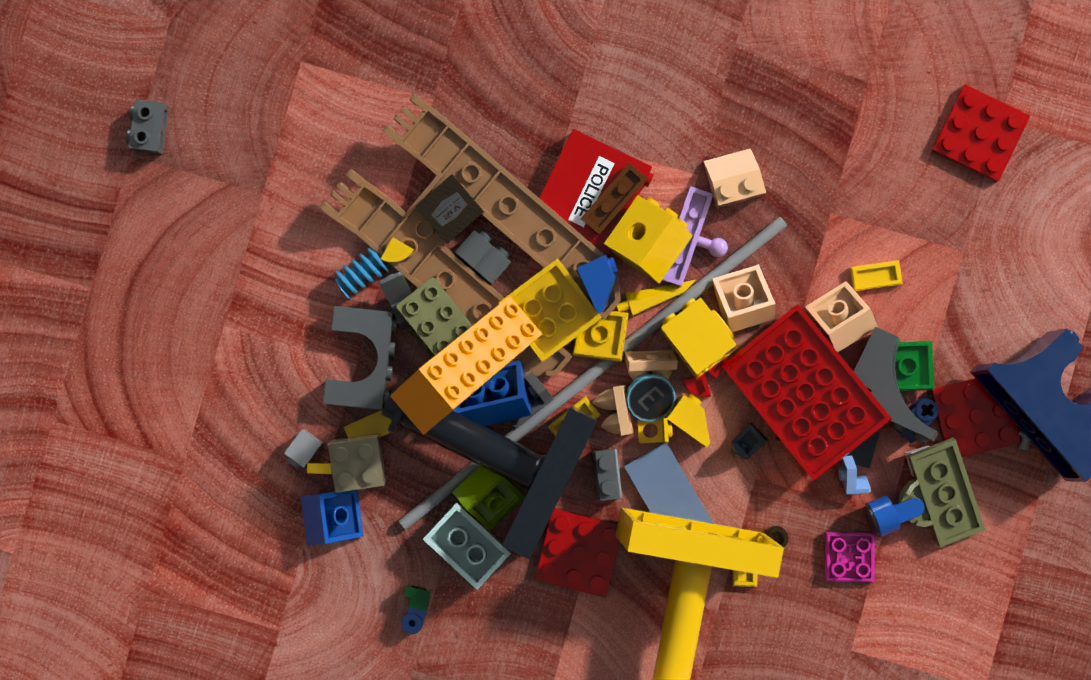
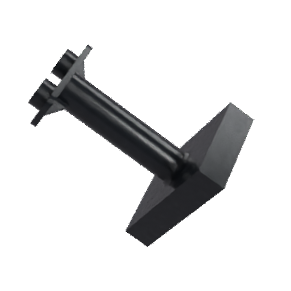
[381,388,598,559]

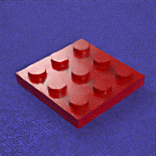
[931,84,1030,182]
[931,378,1021,457]
[535,508,620,598]

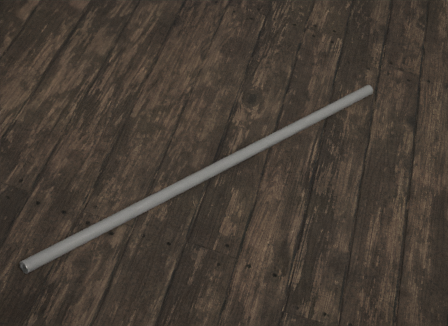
[398,217,787,530]

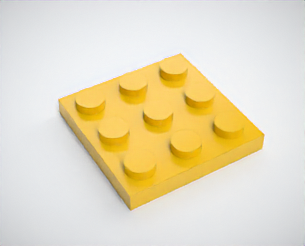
[498,258,602,362]

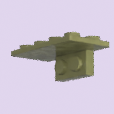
[396,277,473,359]

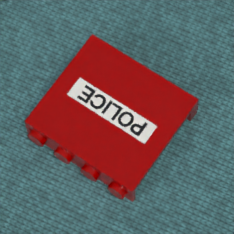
[540,129,654,256]

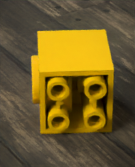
[604,195,693,284]
[661,298,737,379]

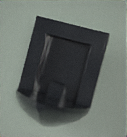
[731,422,768,460]

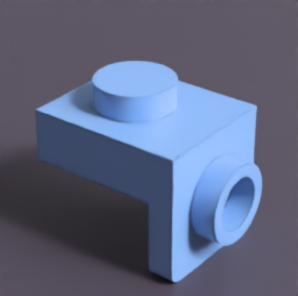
[838,456,871,495]

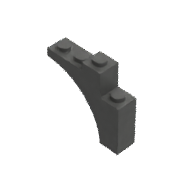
[854,327,938,443]

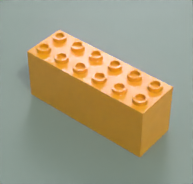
[390,296,542,435]

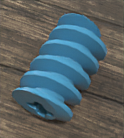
[335,248,389,299]

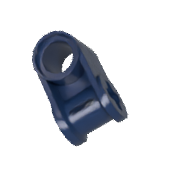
[895,398,939,444]

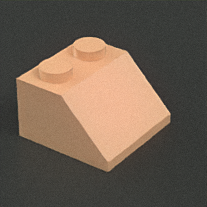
[703,149,766,208]
[712,265,775,332]
[805,281,878,352]

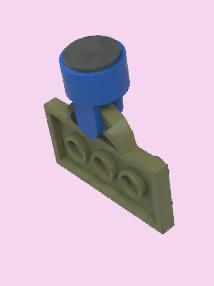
[864,438,985,547]

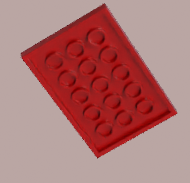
[721,304,892,481]

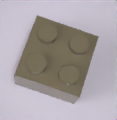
[328,433,386,493]

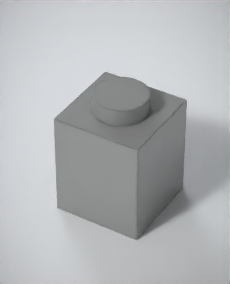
[284,429,324,468]

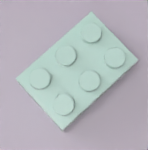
[423,502,511,590]

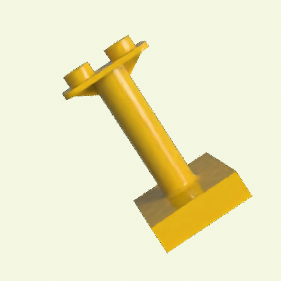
[615,507,784,680]

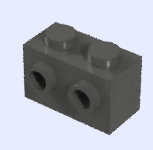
[126,99,169,155]

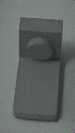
[379,272,412,329]
[509,372,554,428]

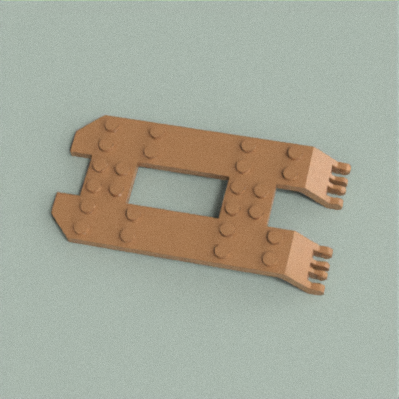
[319,93,621,377]

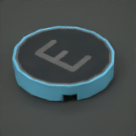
[626,374,675,422]

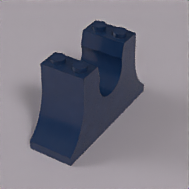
[970,328,1091,482]

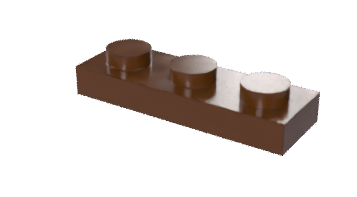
[581,163,648,235]

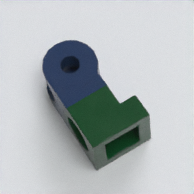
[402,584,432,634]

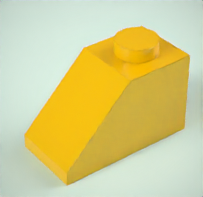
[666,394,710,447]

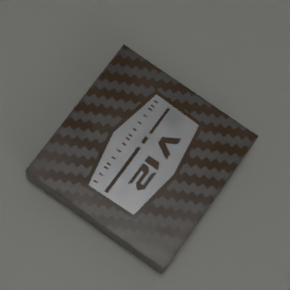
[415,174,485,244]

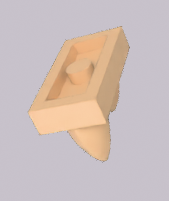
[624,350,678,380]
[592,385,634,436]

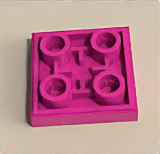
[824,532,875,582]

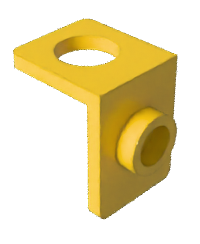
[638,418,673,443]

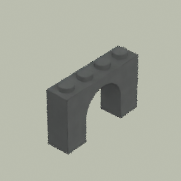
[323,306,398,410]

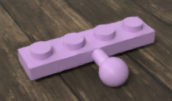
[662,186,728,287]

